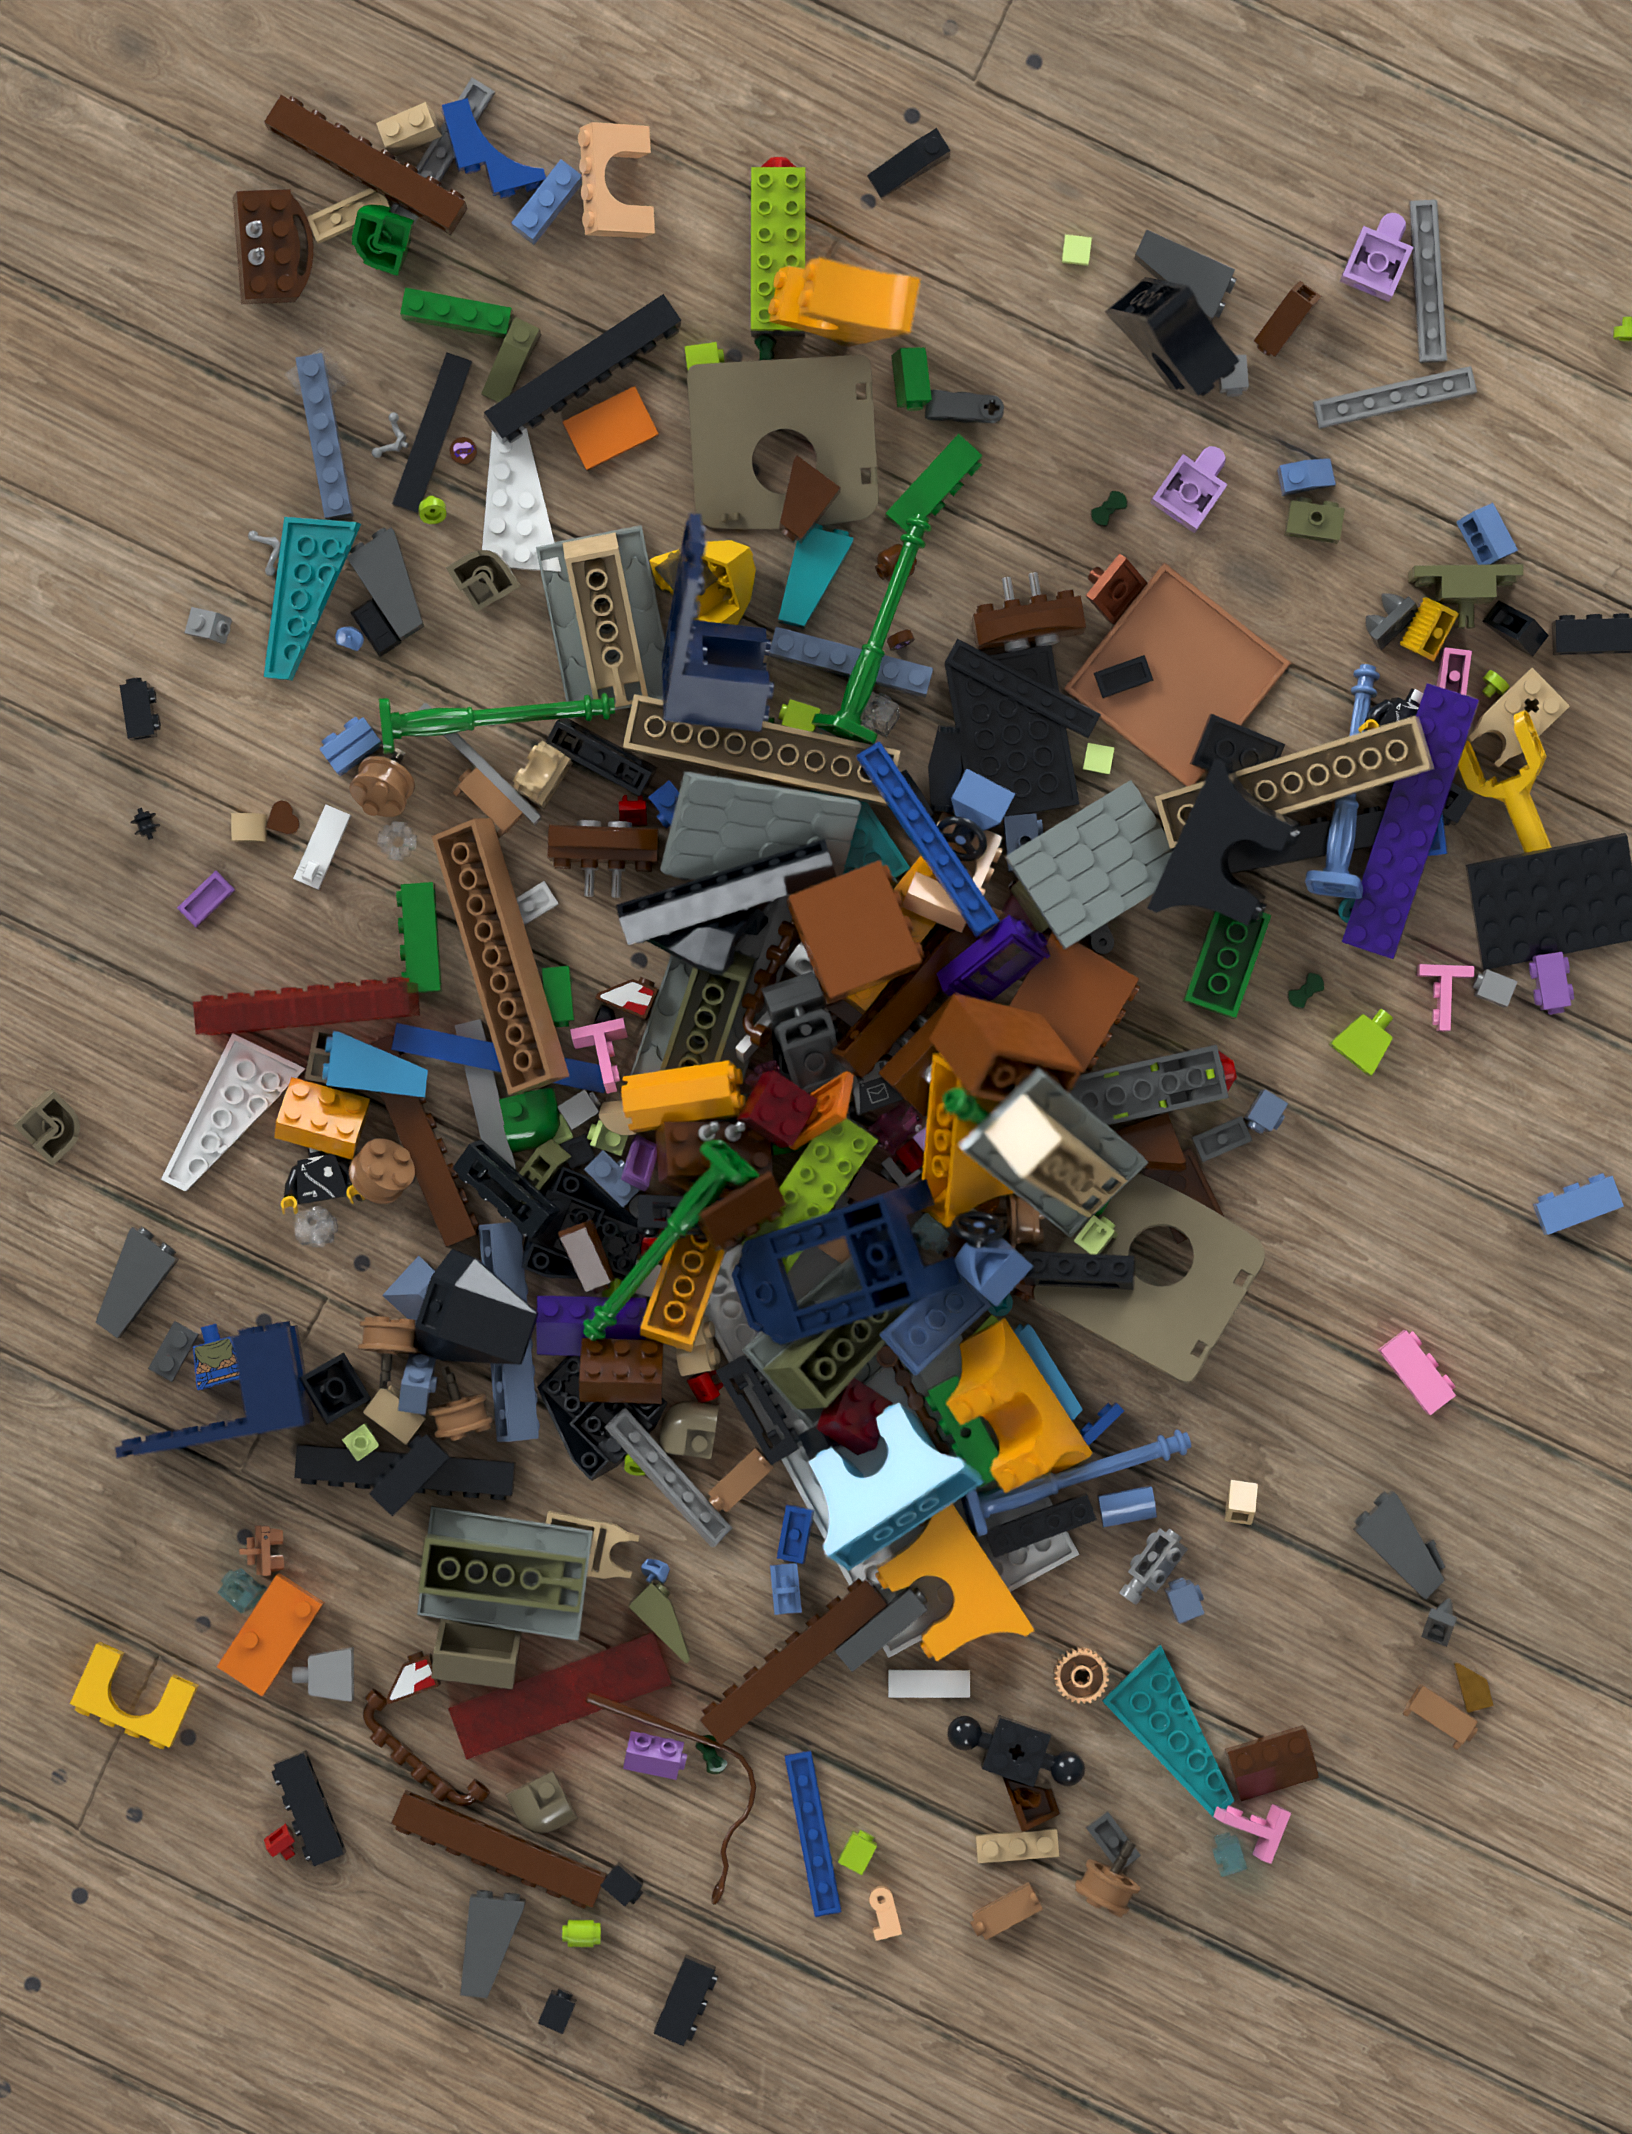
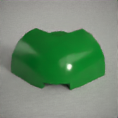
[352,205,414,276]
[499,1088,560,1153]

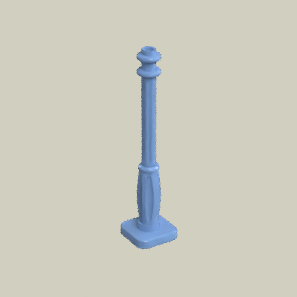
[1305,664,1380,899]
[961,1429,1191,1537]

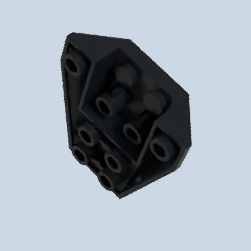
[647,907,768,975]
[521,1166,644,1280]
[415,1249,539,1365]
[537,1356,668,1481]

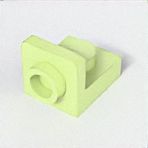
[587,1120,629,1156]
[1074,1215,1118,1254]
[342,1423,379,1461]

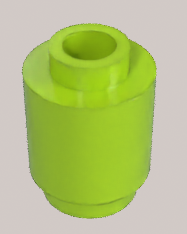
[562,1920,601,1947]

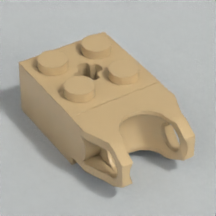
[1467,668,1570,769]
[513,741,573,809]
[546,1510,640,1579]

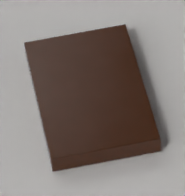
[1142,1147,1224,1244]

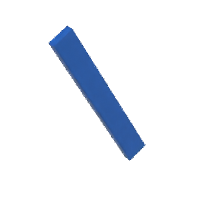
[856,741,1000,937]
[391,1023,605,1094]

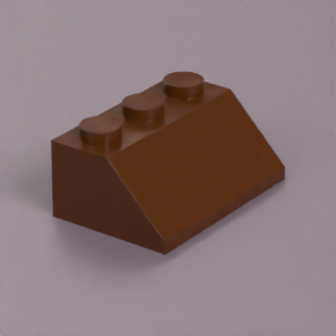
[698,1171,786,1252]
[1225,1725,1319,1801]

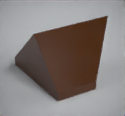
[1002,1776,1060,1832]

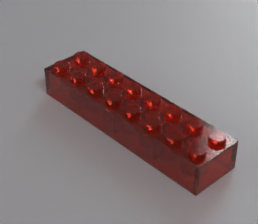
[193,977,420,1036]
[448,1631,673,1760]

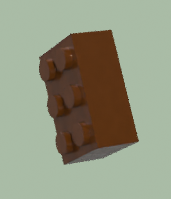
[579,1338,663,1404]

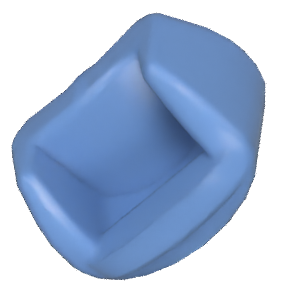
[335,626,364,651]
[641,1559,670,1583]

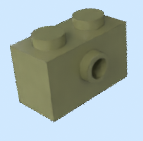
[1284,497,1345,544]

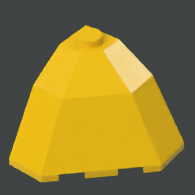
[649,540,756,625]

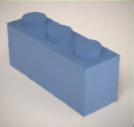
[511,159,582,245]
[1532,1173,1624,1235]

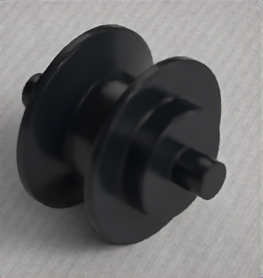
[130,808,160,840]

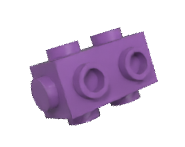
[1529,952,1574,1015]
[623,1731,687,1780]

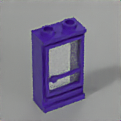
[937,915,1050,1002]

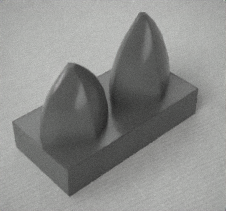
[1365,593,1418,651]
[1421,1598,1457,1647]

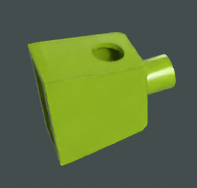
[1329,1009,1393,1076]

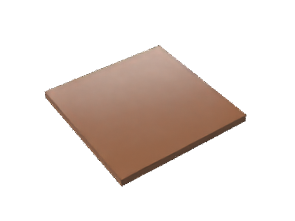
[1063,563,1291,787]

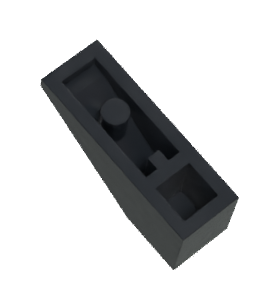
[867,128,951,199]

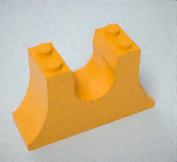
[768,257,920,347]
[922,1053,1015,1227]
[946,1318,1092,1493]
[875,1503,1035,1661]

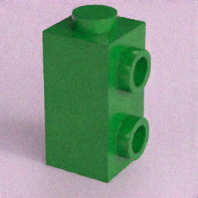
[891,347,932,411]
[542,966,575,1028]

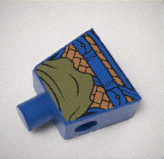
[193,1324,239,1390]

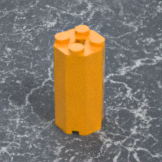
[621,1061,746,1133]

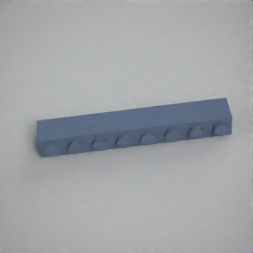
[479,1222,540,1442]

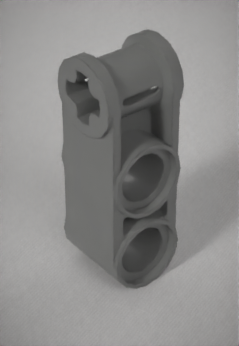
[925,390,1004,424]

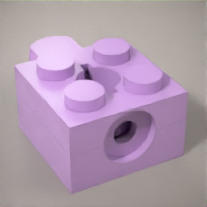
[1340,213,1413,302]
[1150,446,1228,533]

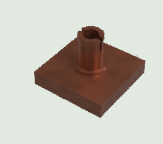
[1085,553,1147,625]

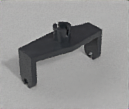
[928,725,962,812]

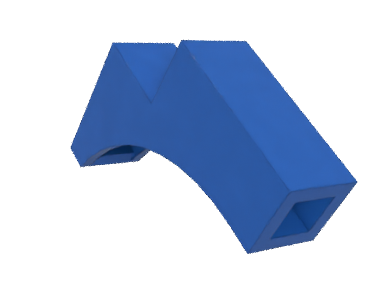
[441,98,546,199]

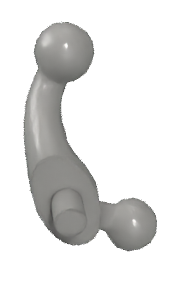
[371,412,409,458]
[248,531,281,576]

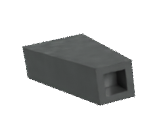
[1134,230,1237,322]
[347,527,424,641]
[96,1226,179,1338]
[1353,1491,1445,1600]
[834,1586,928,1672]
[460,1890,526,1998]

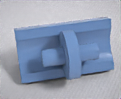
[770,1563,802,1615]

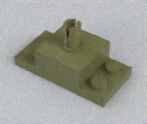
[1408,564,1523,629]

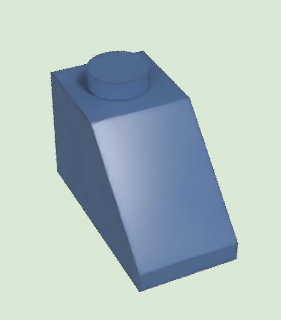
[1277,459,1336,496]

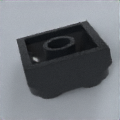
[299,1352,371,1425]

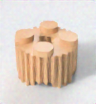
[1053,1647,1109,1704]

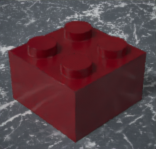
[737,1071,818,1148]
[816,1377,893,1456]

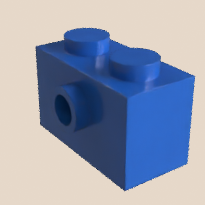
[648,780,679,829]

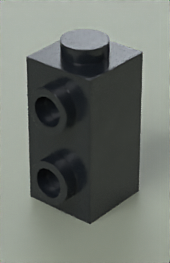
[119,677,161,741]

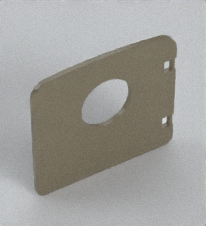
[687,354,879,529]
[1033,1173,1265,1383]

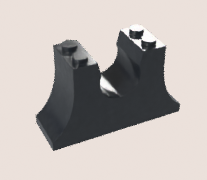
[1105,277,1240,396]
[1147,757,1301,926]

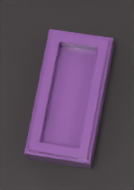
[177,871,235,928]
[621,1135,657,1191]

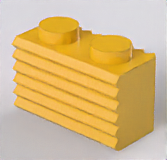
[1400,597,1459,662]

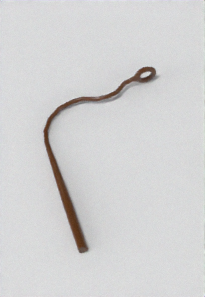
[585,1692,756,1905]

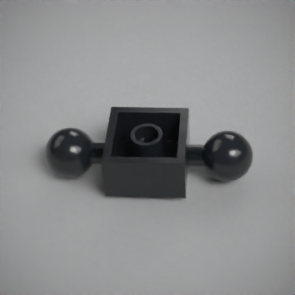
[947,1715,1085,1787]

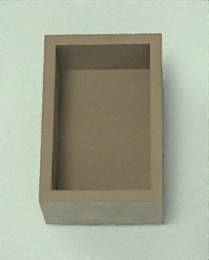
[431,1619,522,1689]

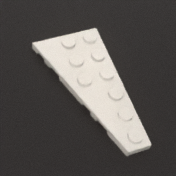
[482,404,561,572]
[161,1033,306,1191]

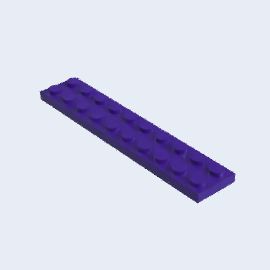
[1342,683,1480,959]

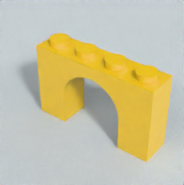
[70,1642,199,1749]

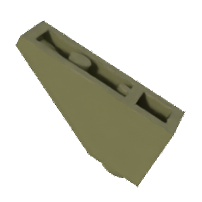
[481,317,541,403]
[519,1139,572,1204]
[628,1582,691,1664]

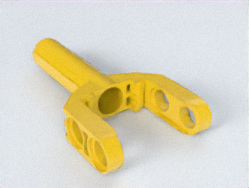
[1458,710,1552,853]

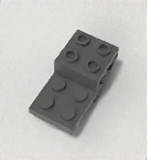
[761,971,846,1093]

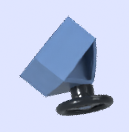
[937,769,1015,861]
[951,1211,1033,1307]

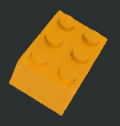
[274,1077,370,1160]

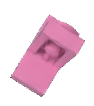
[1416,964,1474,1031]
[570,1018,628,1094]
[1213,1804,1291,1864]

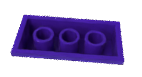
[536,1296,647,1356]

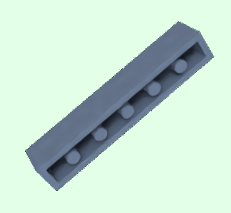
[295,353,354,520]
[769,627,933,698]

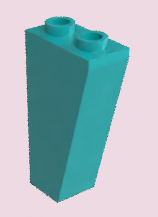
[778,524,854,629]

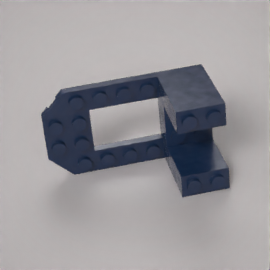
[661,513,774,732]
[731,1179,962,1345]
[115,1321,314,1458]

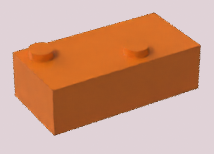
[217,1573,325,1696]

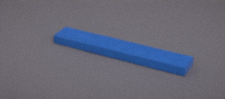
[785,1750,842,1917]

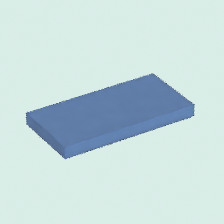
[879,1273,992,1376]

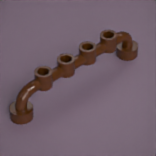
[742,919,799,1048]
[876,1345,951,1457]
[363,1689,490,1806]

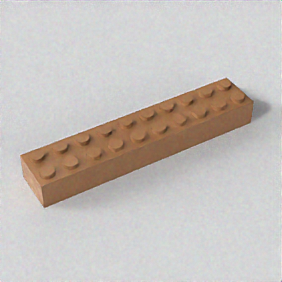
[431,818,569,1095]

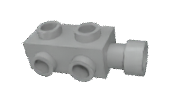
[1119,1528,1188,1605]

